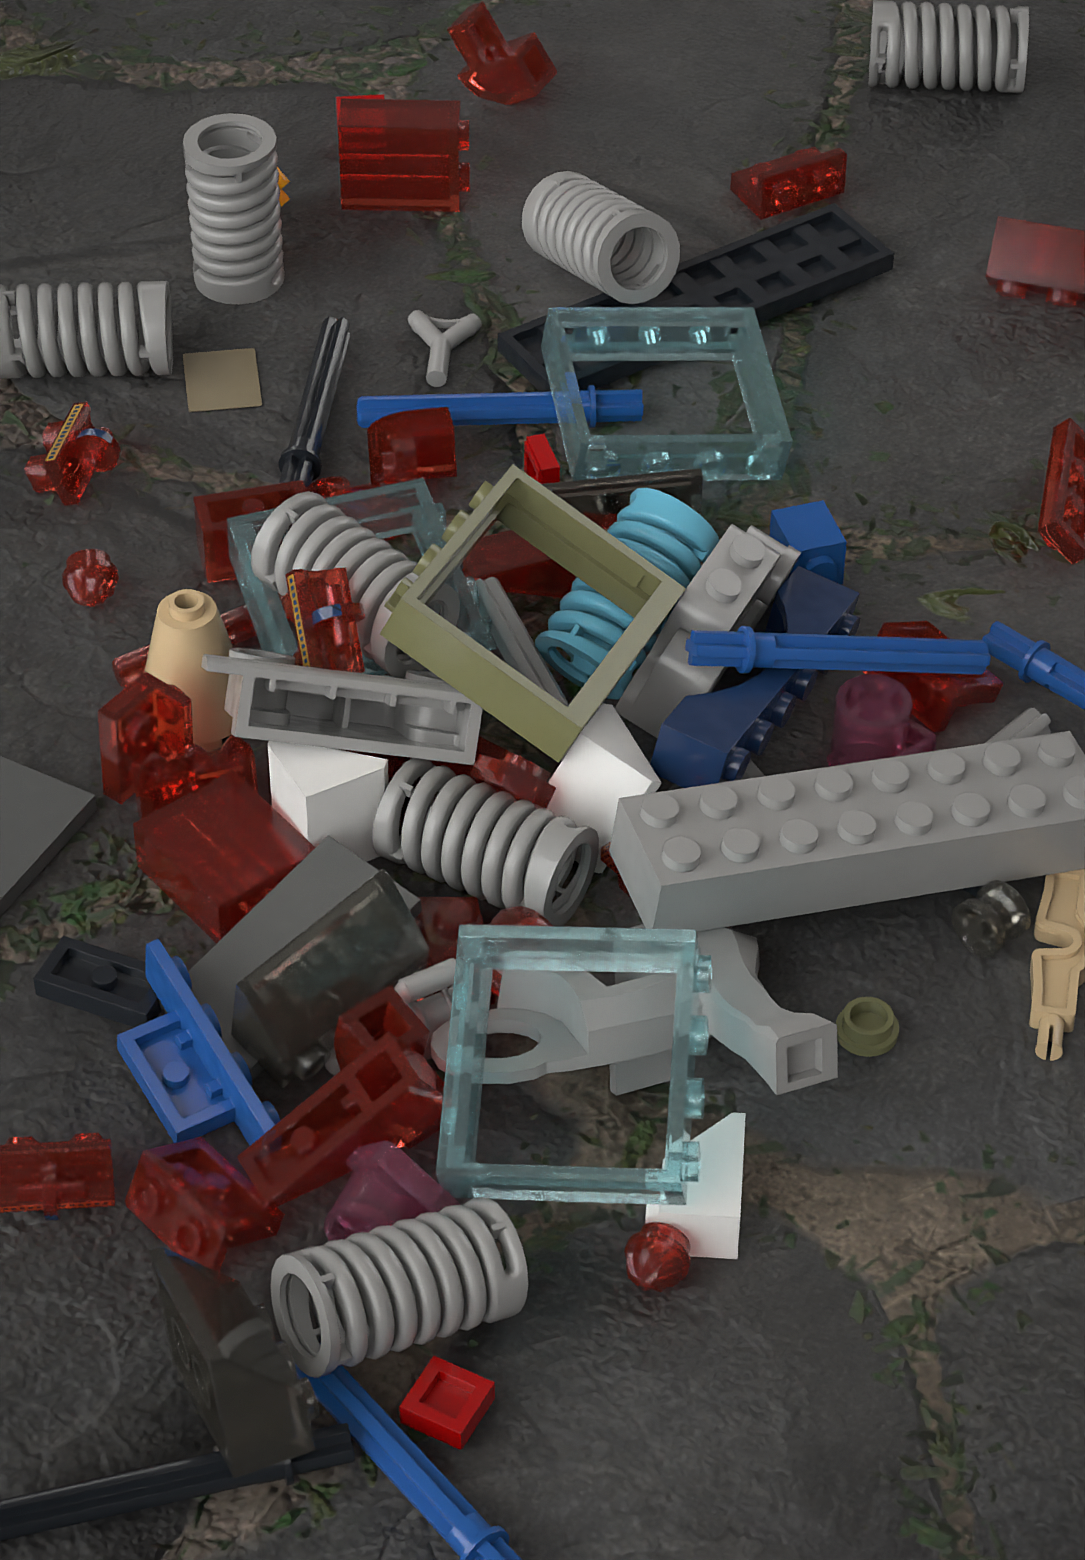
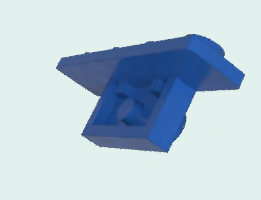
[117,939,283,1169]

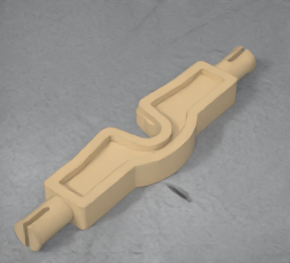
[1029,869,1085,1061]

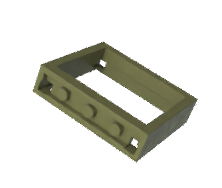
[380,464,686,763]

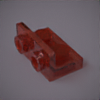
[730,146,847,220]
[863,621,1004,732]
[98,671,195,805]
[125,1137,285,1281]

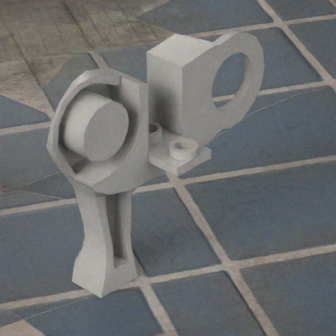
[431,924,838,1096]

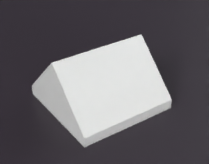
[534,703,662,873]
[268,741,389,864]

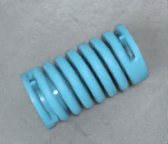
[535,488,720,699]

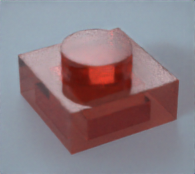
[470,752,556,809]

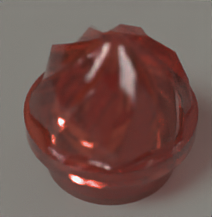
[62,549,119,607]
[624,1222,691,1293]

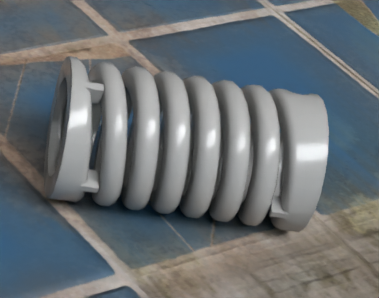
[868,0,1029,93]
[183,113,285,305]
[522,171,680,304]
[0,281,173,379]
[251,491,460,678]
[372,758,599,931]
[270,1197,528,1378]

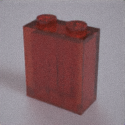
[338,99,471,212]
[133,770,316,944]

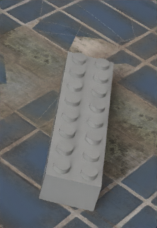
[609,731,1085,939]

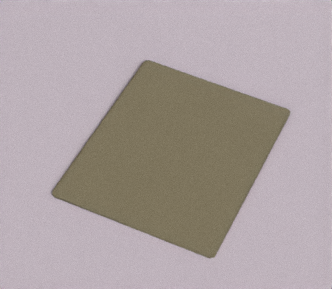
[183,348,262,412]

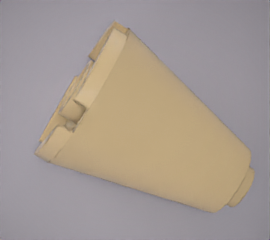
[137,589,239,753]

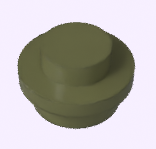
[836,997,899,1057]

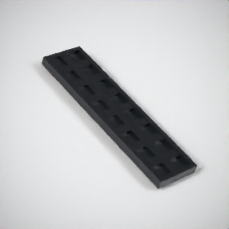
[497,203,894,392]

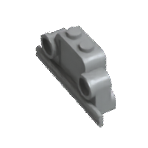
[615,524,802,764]
[201,648,483,765]

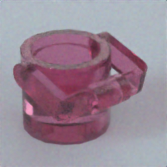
[827,674,937,767]
[324,1141,460,1241]

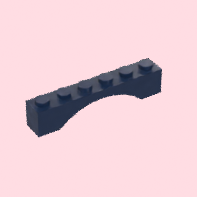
[650,566,860,788]

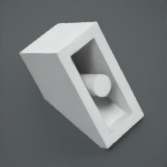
[645,1112,746,1259]

